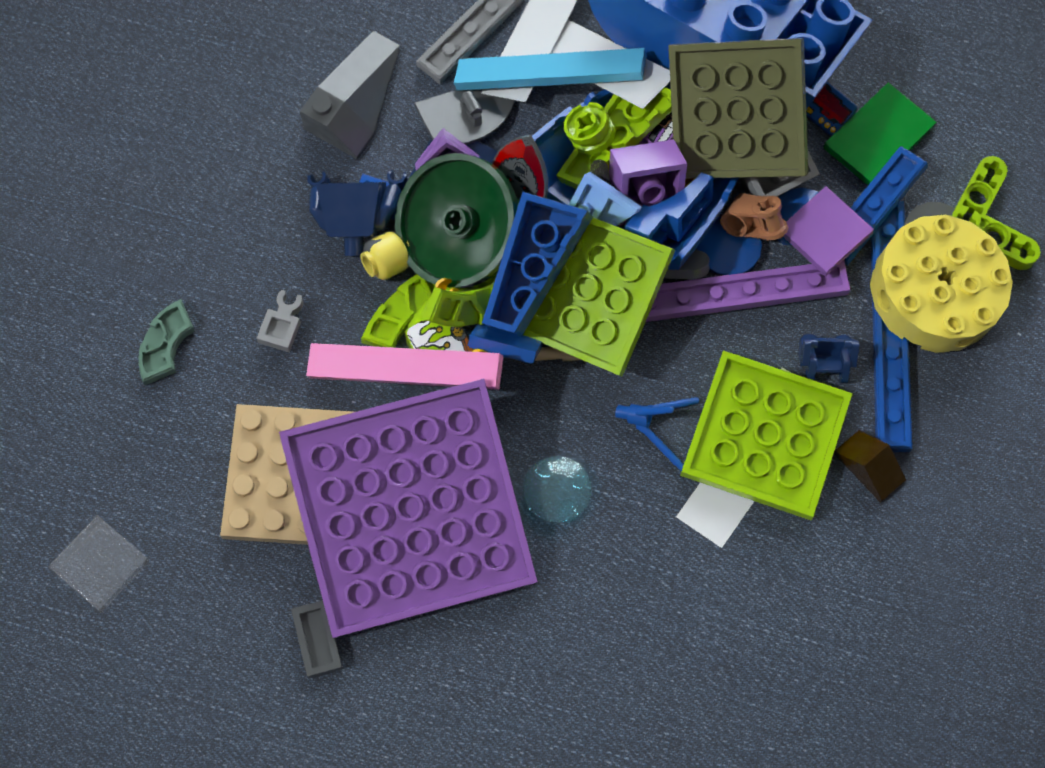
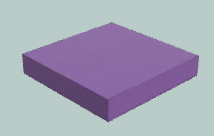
[783,186,874,276]

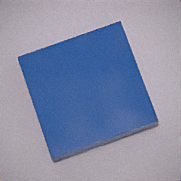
[468,324,544,364]

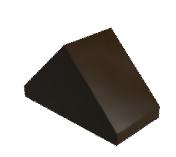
[834,430,906,503]

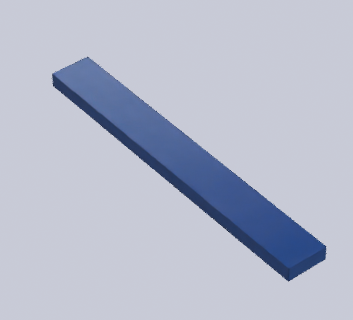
[871,201,912,452]

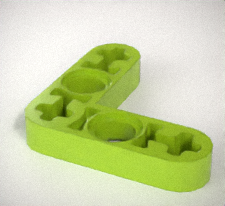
[951,156,1040,270]

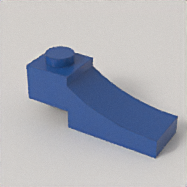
[624,172,713,244]

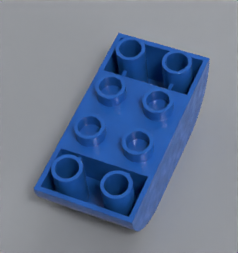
[588,0,873,110]

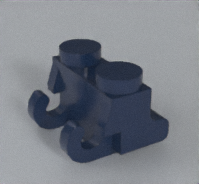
[799,334,859,383]

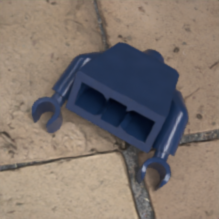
[307,170,408,256]

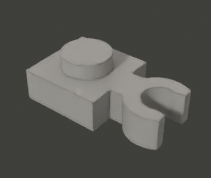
[256,290,303,353]

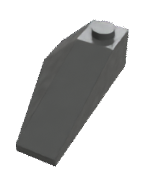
[300,31,400,159]

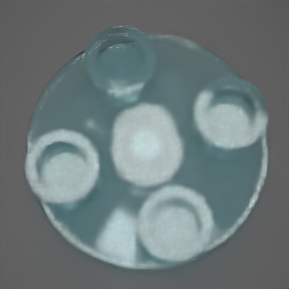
[523,456,592,523]

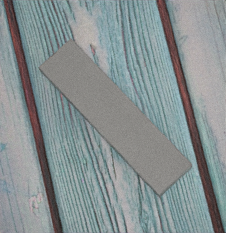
[416,0,523,85]

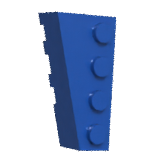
[482,192,593,337]

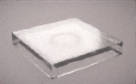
[48,515,149,613]

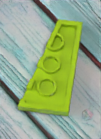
[556,87,672,189]

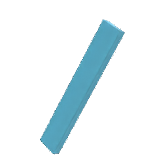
[454,48,647,91]

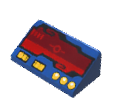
[806,82,857,137]

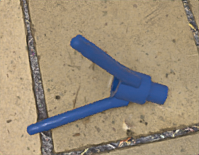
[615,397,700,471]

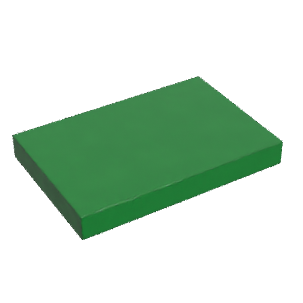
[823,82,937,186]

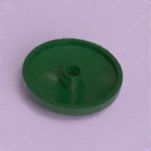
[395,153,518,288]

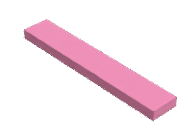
[306,343,504,390]

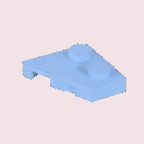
[569,172,642,226]

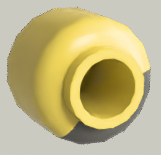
[360,232,409,280]

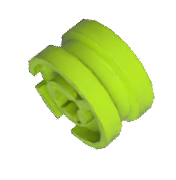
[564,102,616,155]

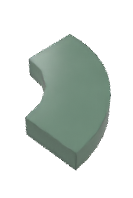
[138,299,195,386]

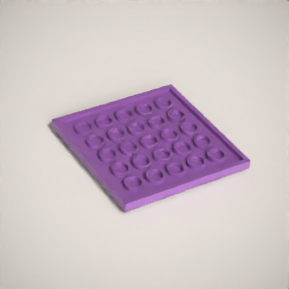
[279,379,537,638]

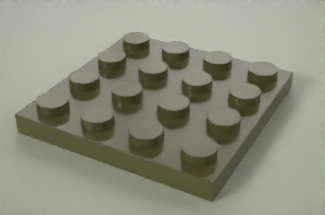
[668,38,808,178]

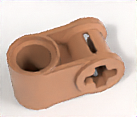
[720,193,788,240]

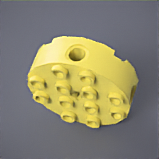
[870,215,1013,353]

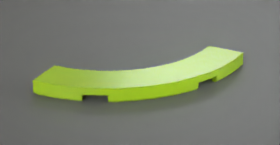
[361,273,497,348]
[422,283,494,327]

